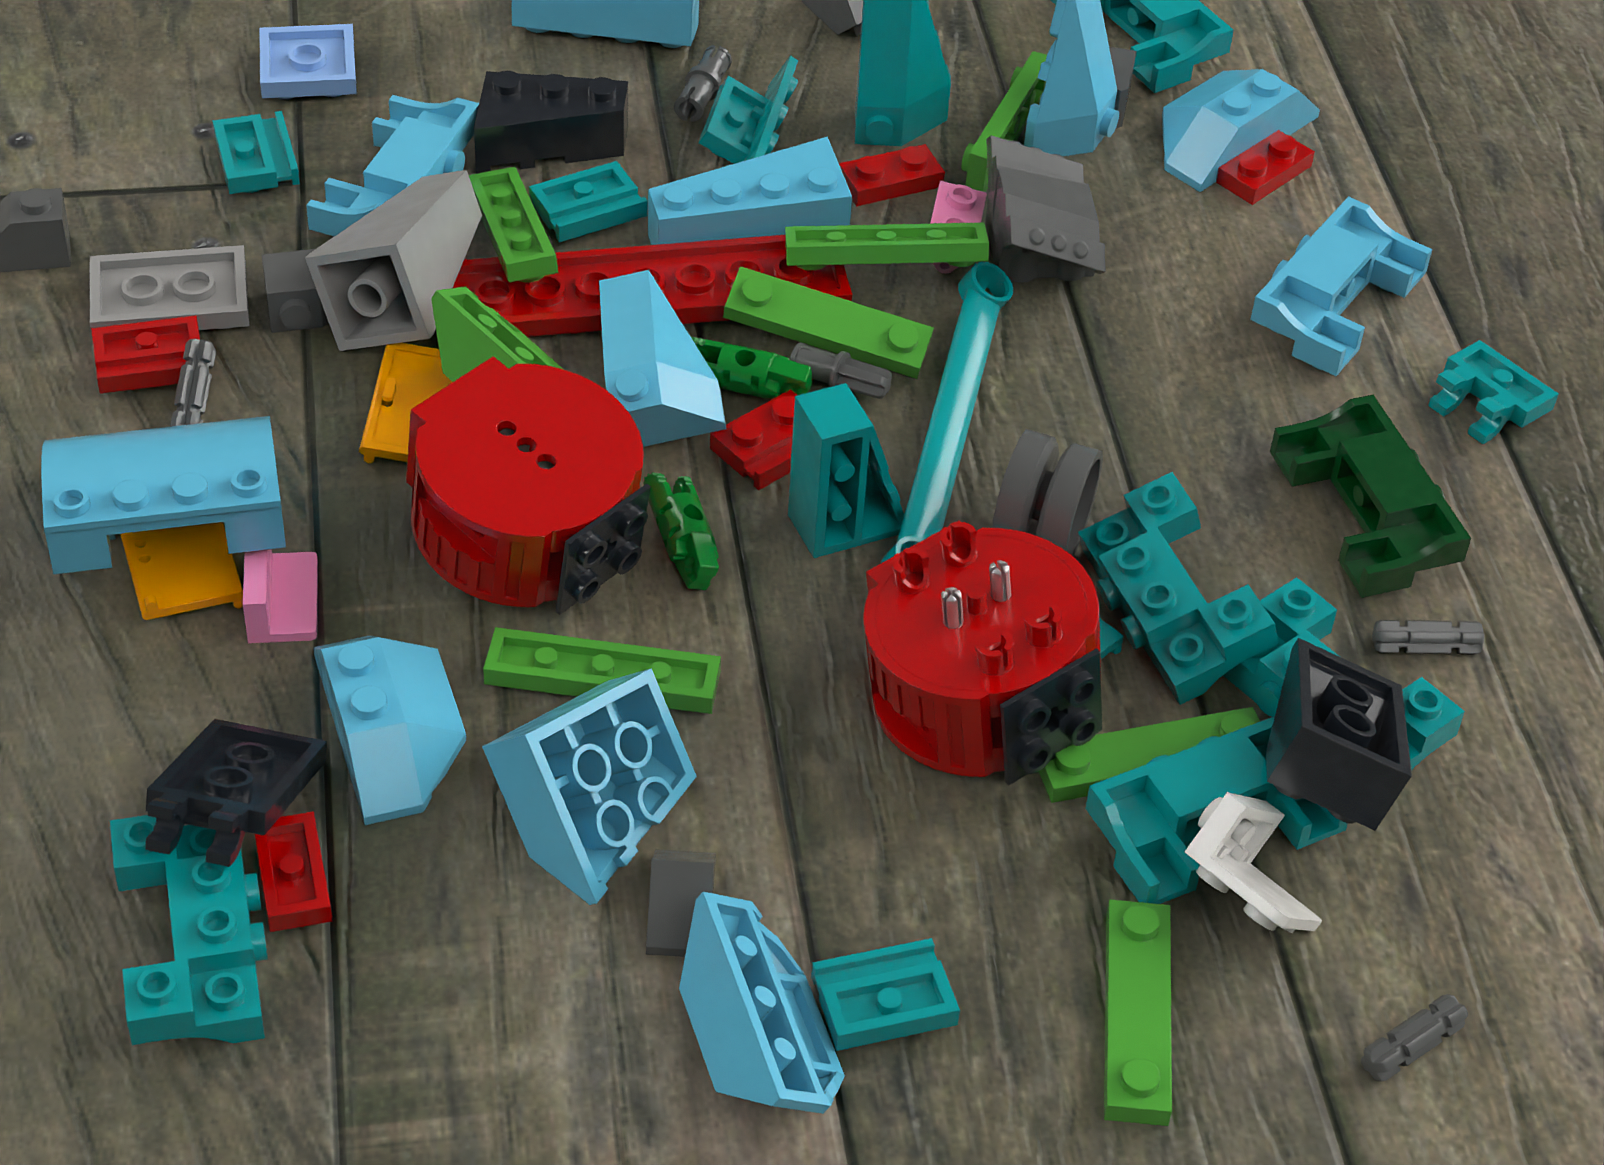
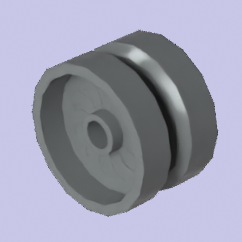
[992,429,1103,557]

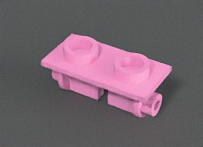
[930,181,987,274]

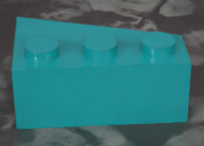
[788,383,905,558]

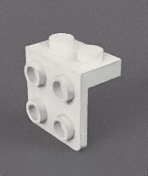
[1185,792,1322,933]

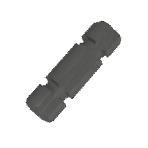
[170,339,216,427]
[1372,620,1484,654]
[1361,994,1468,1081]

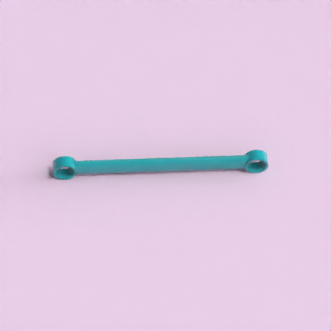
[881,262,1013,563]

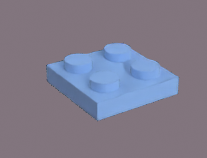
[259,24,357,99]

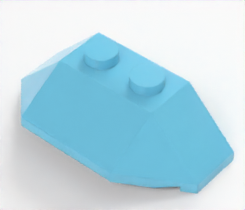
[1162,69,1320,192]
[313,636,466,825]
[679,892,845,1114]

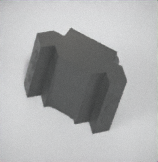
[985,135,1106,283]

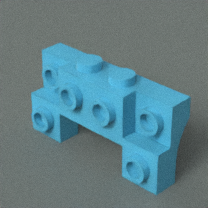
[306,95,479,236]
[1250,196,1432,376]

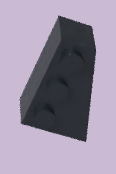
[474,71,628,174]

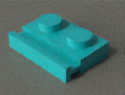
[212,111,300,194]
[529,161,648,242]
[811,938,960,1051]

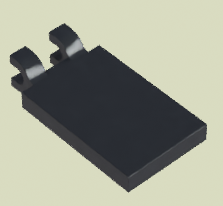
[146,719,327,867]

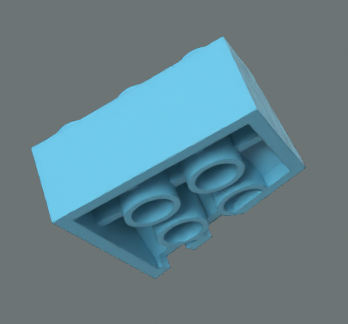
[482,668,697,905]

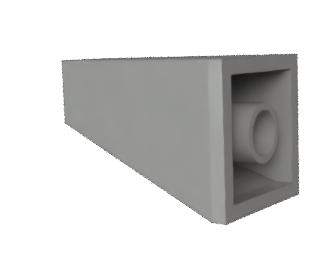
[305,170,482,351]

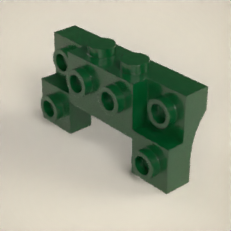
[1270,394,1471,598]

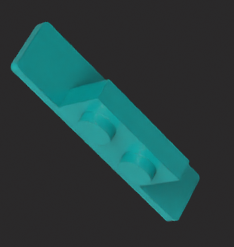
[698,56,798,164]

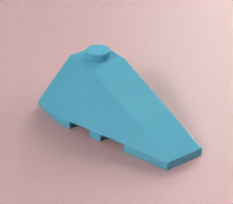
[599,270,727,447]

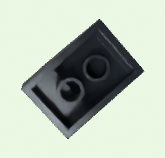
[1266,638,1412,831]

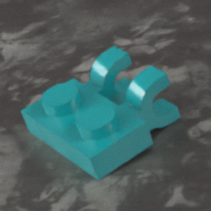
[1428,340,1559,444]

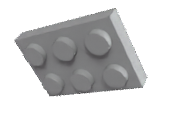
[90,245,249,333]

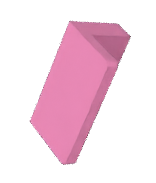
[243,549,318,644]

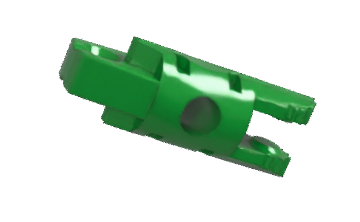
[691,337,812,399]
[643,472,719,590]

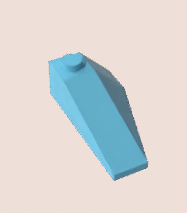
[1024,0,1119,156]

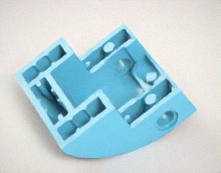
[41,416,286,574]

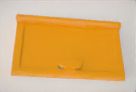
[359,343,452,463]
[120,522,243,620]

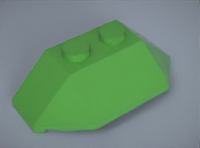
[431,287,563,382]

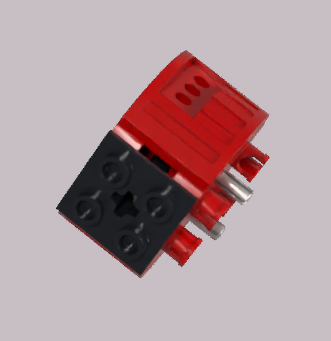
[406,356,651,615]
[863,520,1102,786]

